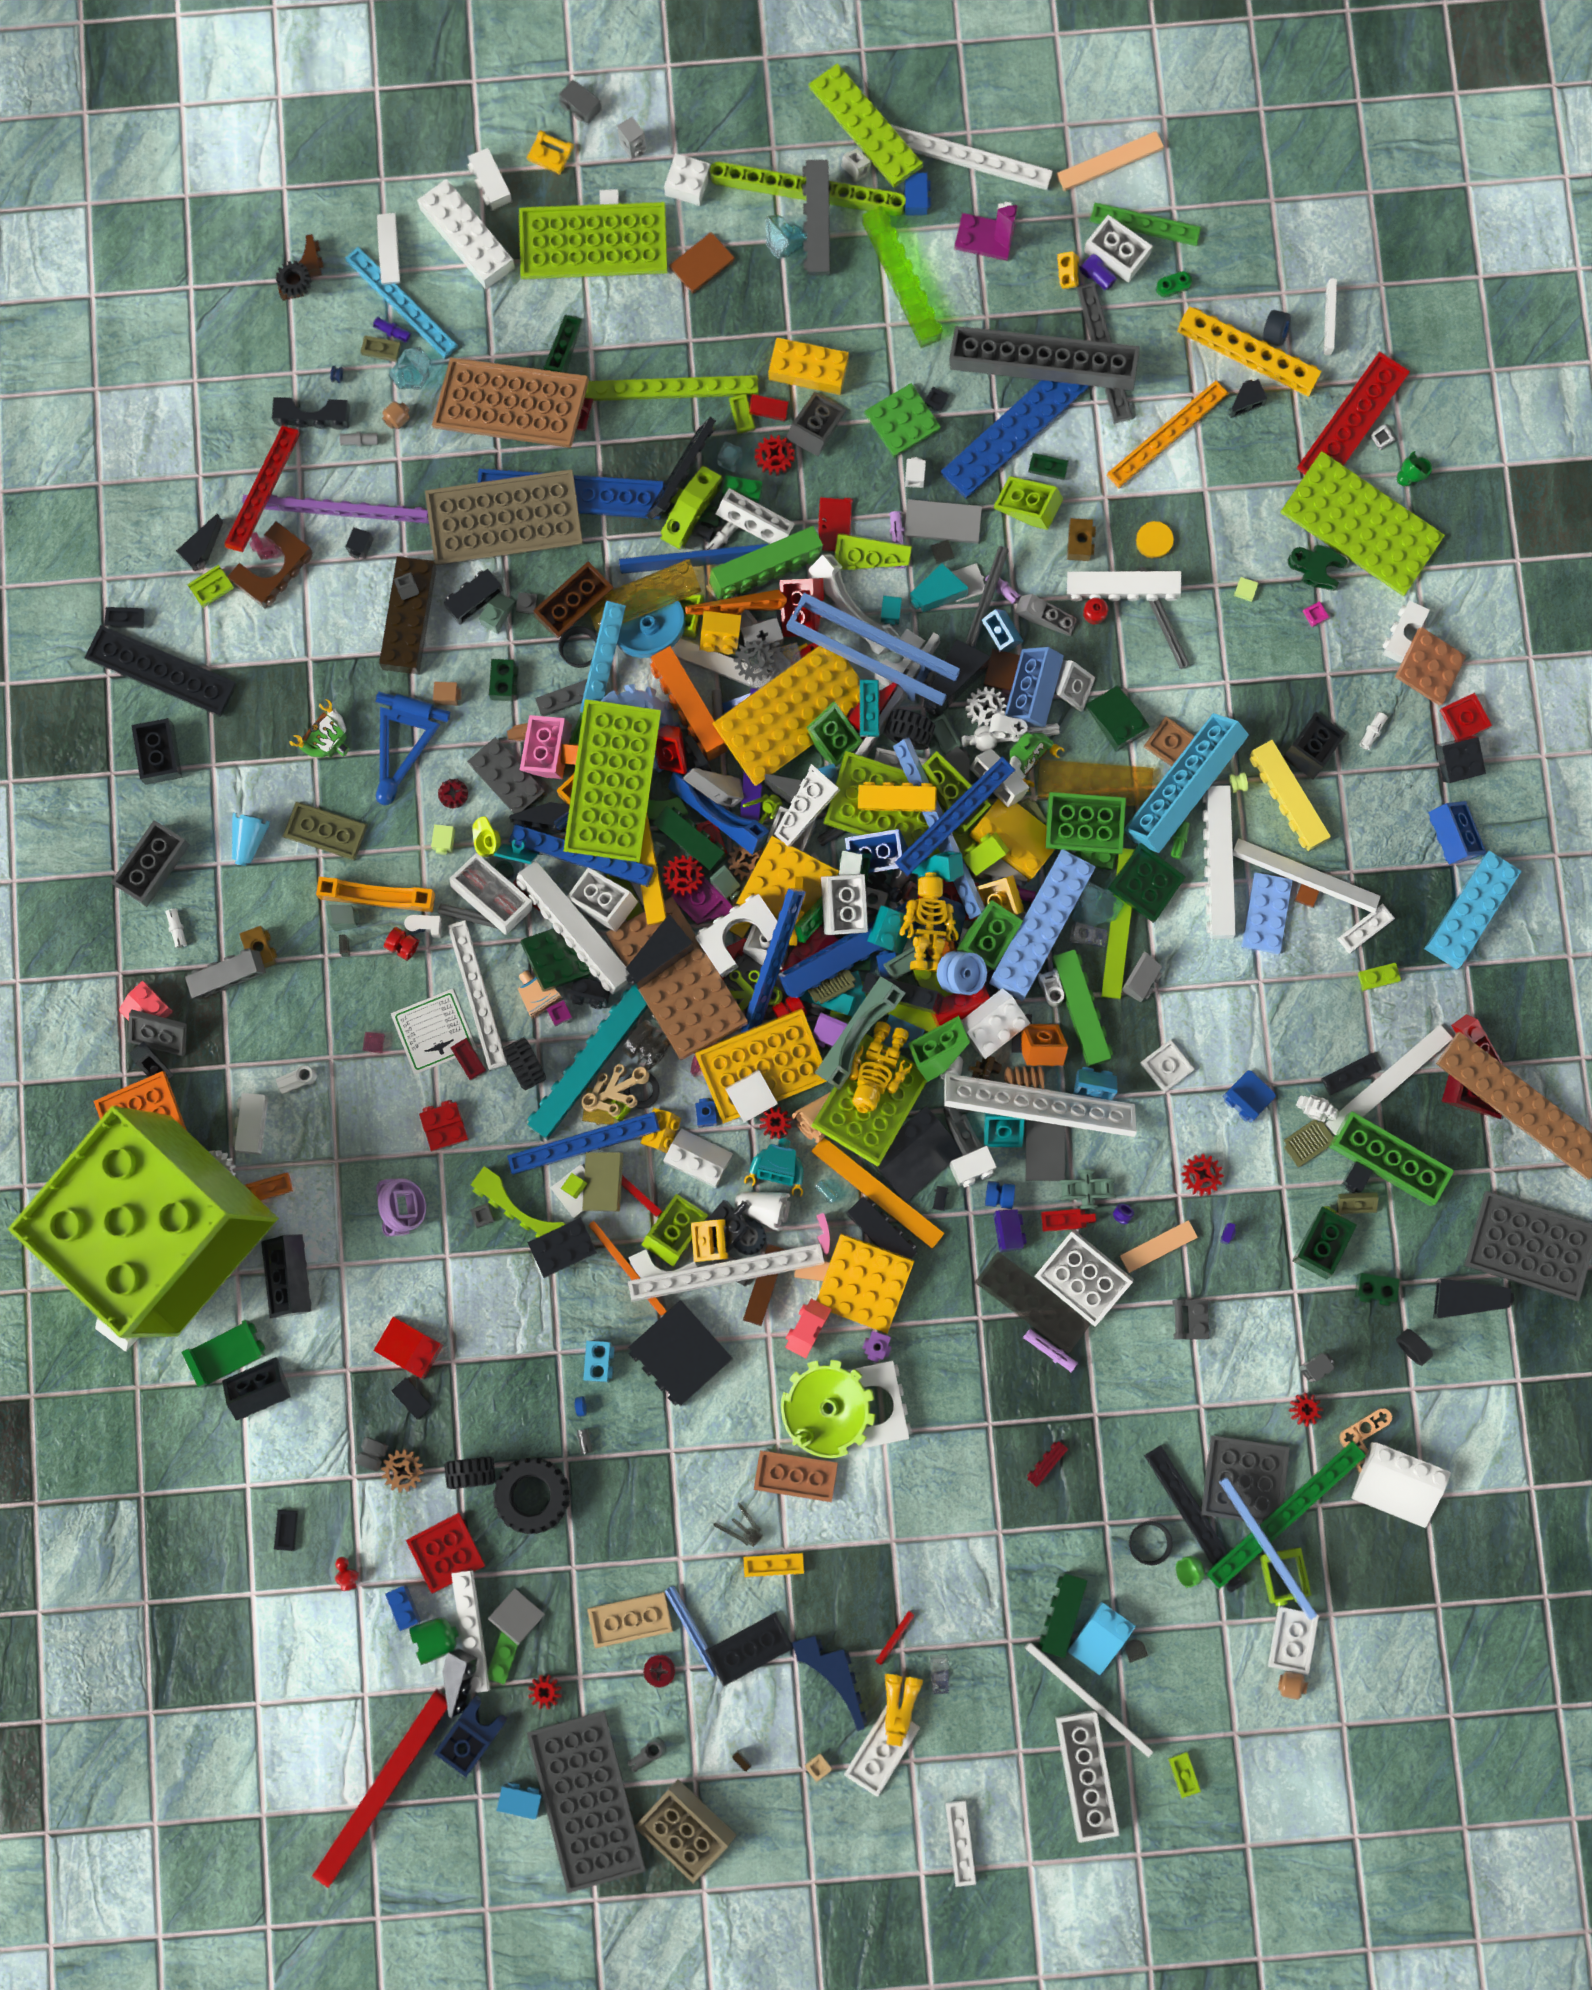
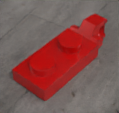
[1041,1209,1096,1232]

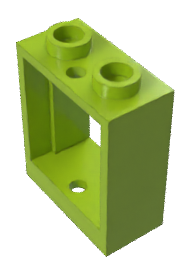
[1259,1547,1312,1606]

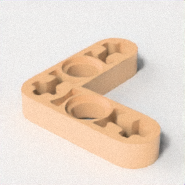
[1339,1409,1392,1473]

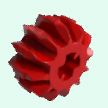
[760,1107,792,1140]
[1289,1393,1323,1427]
[528,1675,562,1709]

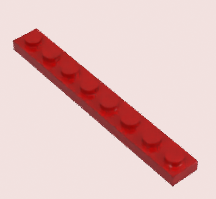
[224,426,300,552]

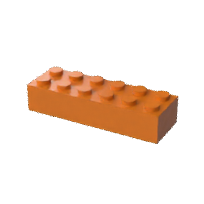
[650,646,728,762]

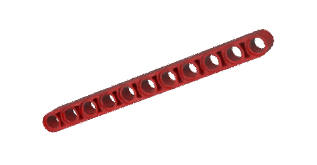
[312,1689,448,1888]

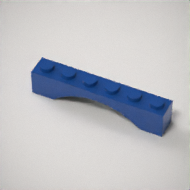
[668,767,770,855]

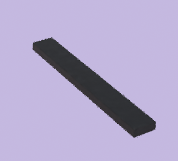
[1144,1445,1247,1593]

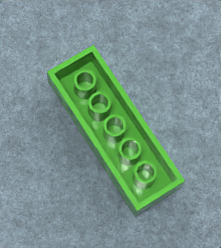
[709,526,823,600]
[1329,1111,1454,1206]

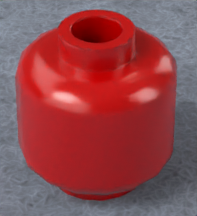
[1083,597,1108,625]

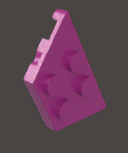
[671,859,733,925]

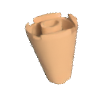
[792,1092,831,1143]

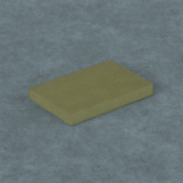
[582,1152,623,1212]

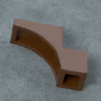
[276,234,324,301]

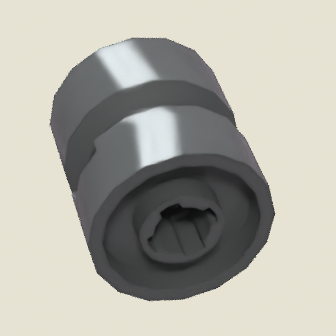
[354,1437,389,1472]

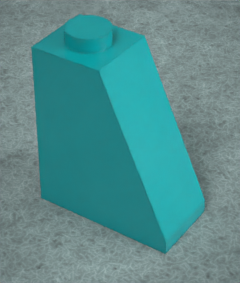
[910,563,969,612]

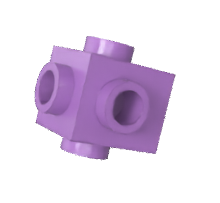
[862,1331,892,1363]

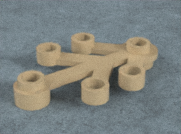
[582,1064,649,1117]

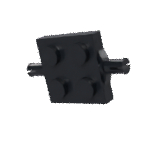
[706,1200,750,1253]

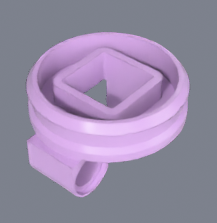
[376,1178,426,1237]

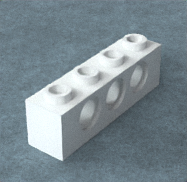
[716,488,795,544]

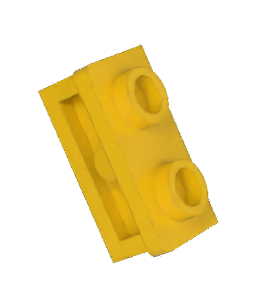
[640,1108,681,1153]

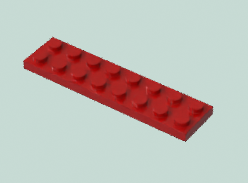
[1296,351,1410,474]

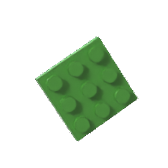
[864,383,941,458]

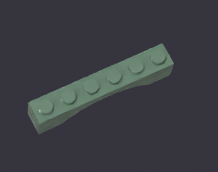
[815,976,905,1090]

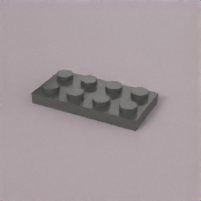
[467,737,545,814]

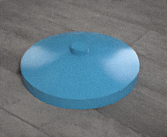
[617,590,686,658]

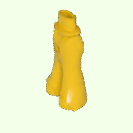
[885,1674,923,1747]

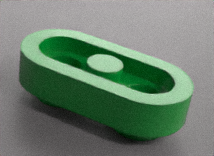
[1156,271,1192,297]

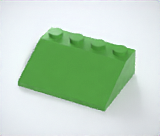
[1046,792,1126,854]

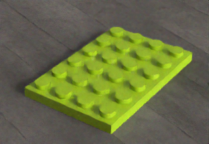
[811,1034,927,1166]

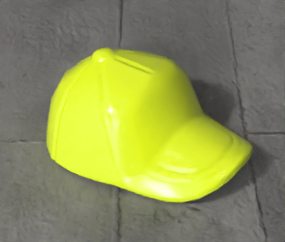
[472,816,501,857]

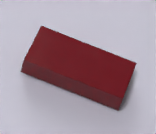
[450,1038,487,1081]

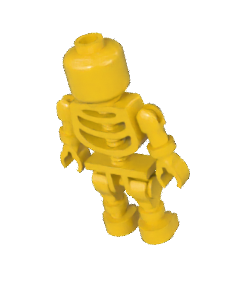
[900,872,959,972]
[849,1022,912,1113]

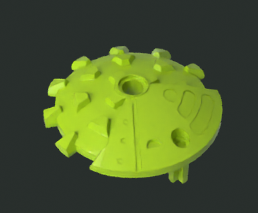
[781,1360,875,1458]

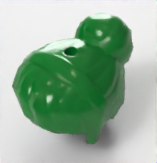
[1396,451,1432,487]

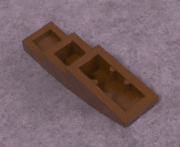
[743,1244,786,1326]

